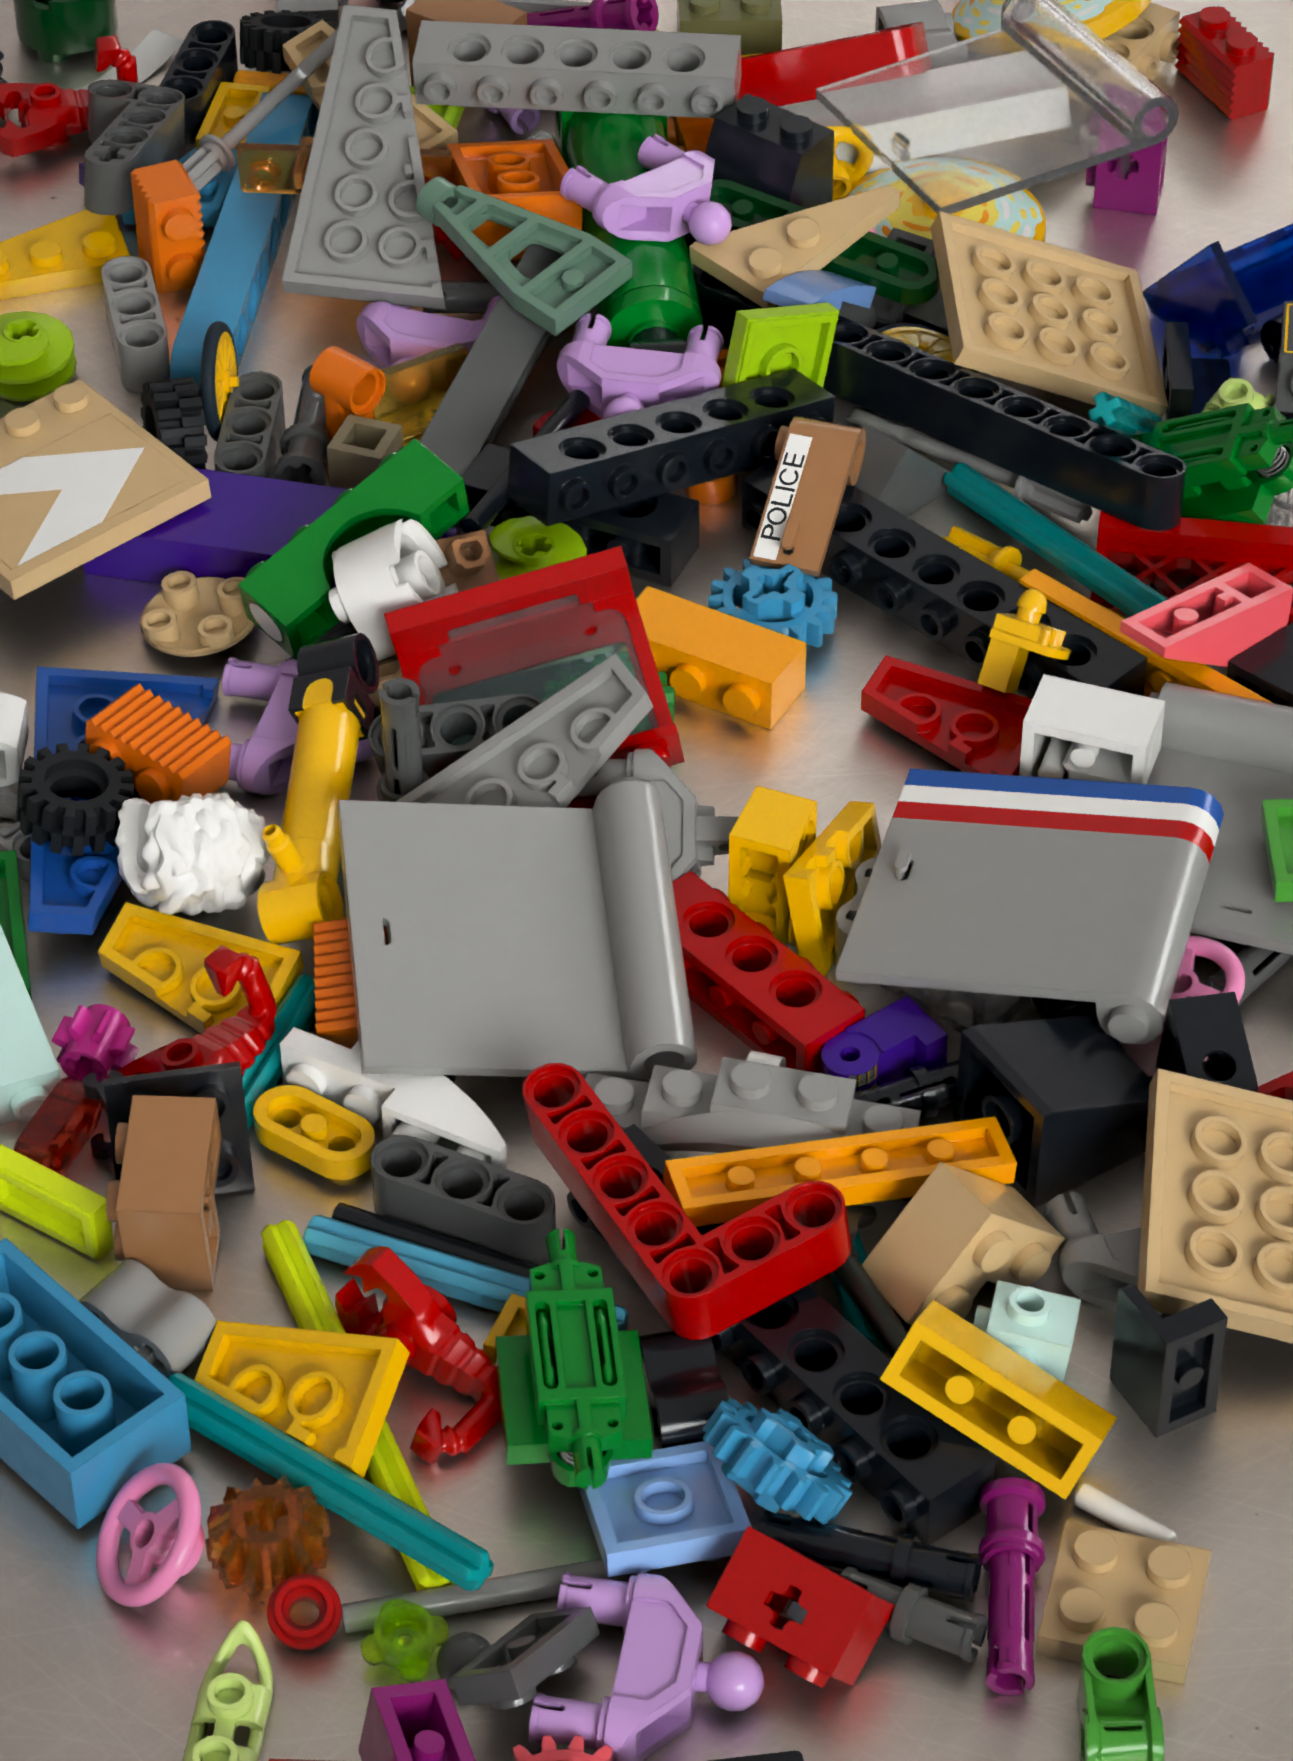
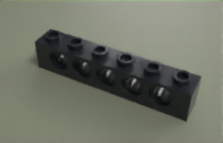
[507,368,835,527]

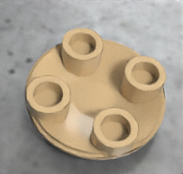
[140,571,255,657]

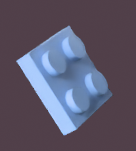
[578,1441,751,1578]

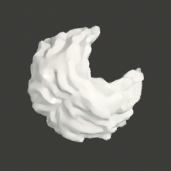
[115,793,270,916]

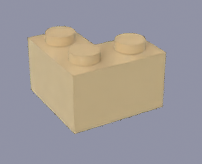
[862,1162,1065,1325]

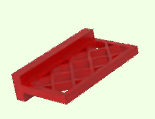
[1090,510,1293,625]

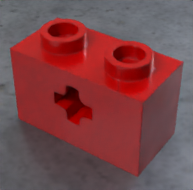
[706,1526,895,1688]

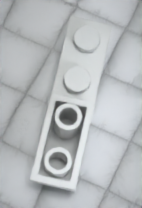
[280,1027,507,1169]

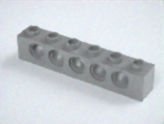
[412,20,742,118]

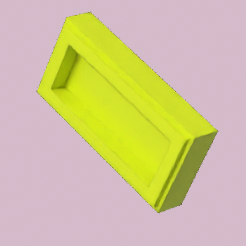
[0,1144,114,1261]

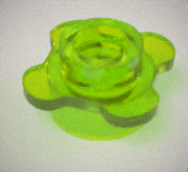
[361,1599,449,1683]

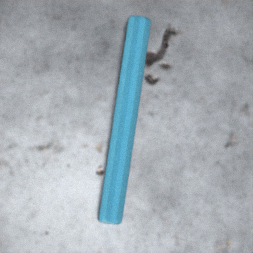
[303,1215,628,1331]

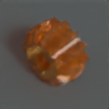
[205,1474,331,1601]

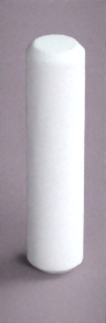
[1073,1483,1176,1543]

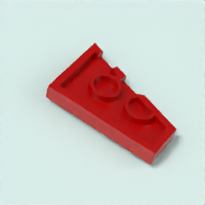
[861,655,1032,776]

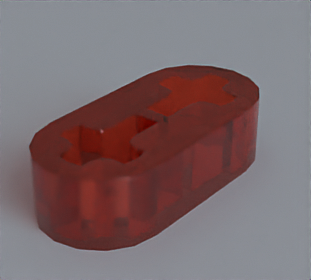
[14,1077,102,1176]

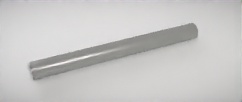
[341,1558,637,1634]

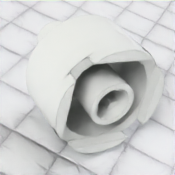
[328,518,458,662]

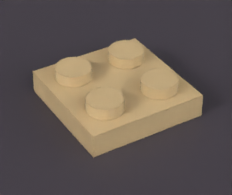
[1036,1521,1212,1685]

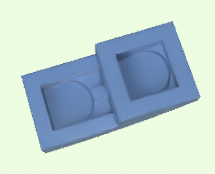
[762,270,877,310]

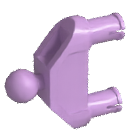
[560,134,732,246]
[356,295,501,402]
[557,313,724,419]
[222,657,374,795]
[529,1572,765,1761]

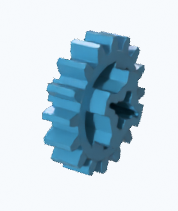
[708,558,838,648]
[702,1398,853,1524]

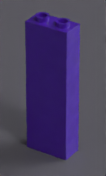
[83,468,461,588]

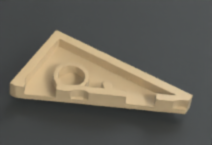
[689,185,900,308]

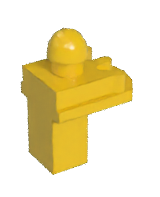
[977,588,1071,693]

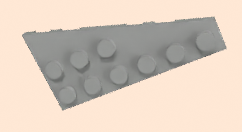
[282,5,446,310]
[337,653,654,918]

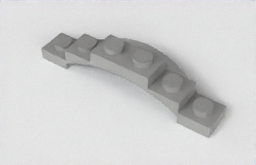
[585,1057,921,1201]

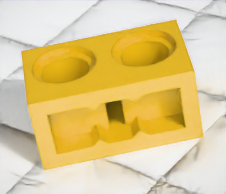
[728,785,817,944]

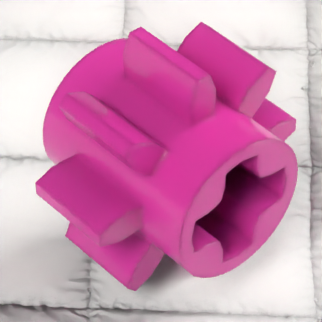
[52,1004,139,1085]

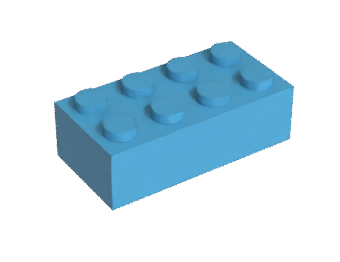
[0,1238,192,1529]

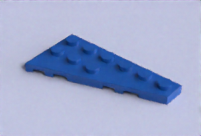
[28,666,220,935]

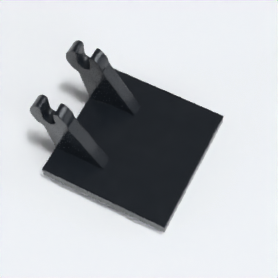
[83,1061,255,1194]

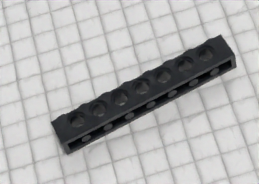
[742,459,1147,699]
[567,1124,996,1545]

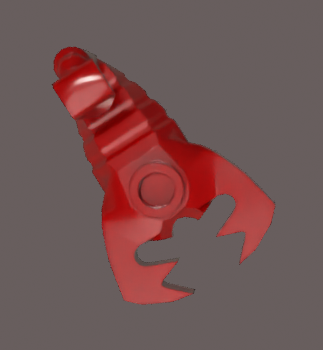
[0,35,138,157]
[105,945,277,1079]
[335,1246,501,1464]

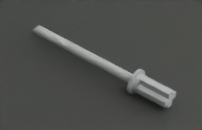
[182,28,338,192]
[845,407,1093,524]

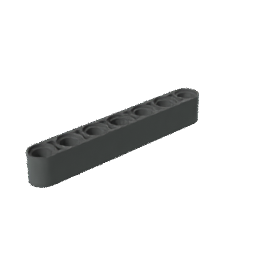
[419,244,563,477]

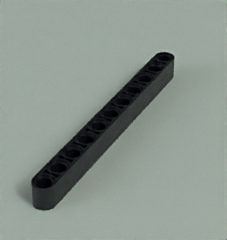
[696,271,1187,531]

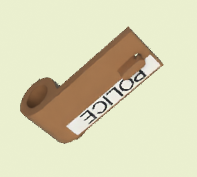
[749,416,866,577]

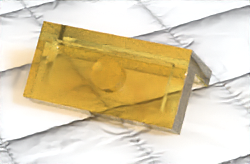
[374,343,468,447]

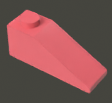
[1120,563,1293,667]

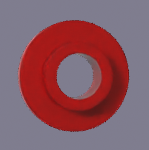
[267,1574,342,1651]

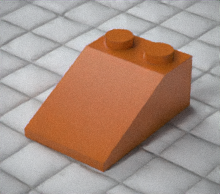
[447,139,583,263]

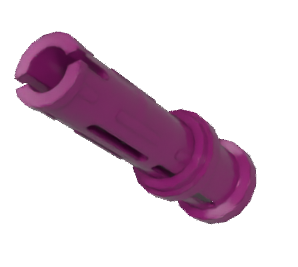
[527,0,659,31]
[978,1477,1046,1696]

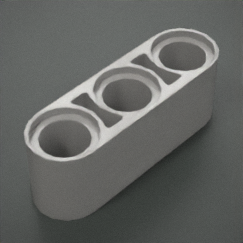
[101,256,171,394]

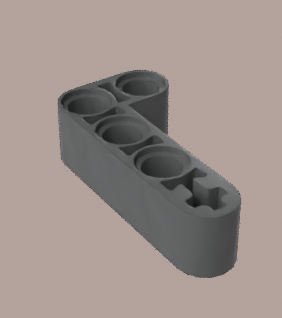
[84,79,185,215]

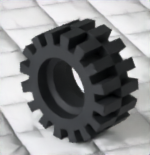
[240,10,332,74]
[141,377,208,470]
[16,743,134,856]

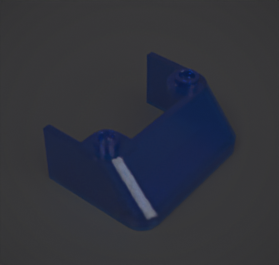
[1142,224,1293,359]

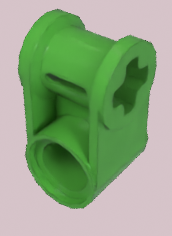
[1077,1627,1164,1761]

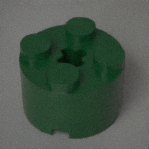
[13,0,118,63]

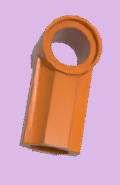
[309,346,386,440]

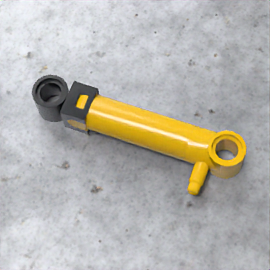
[257,633,379,945]

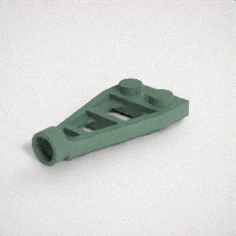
[416,176,632,336]

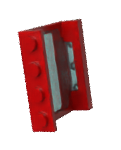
[384,546,685,768]

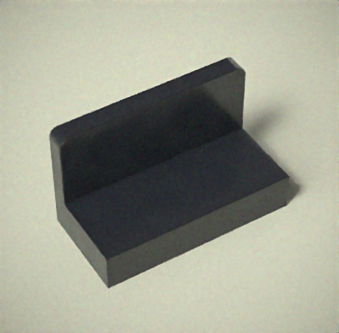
[1161,321,1231,420]
[1110,1283,1228,1438]

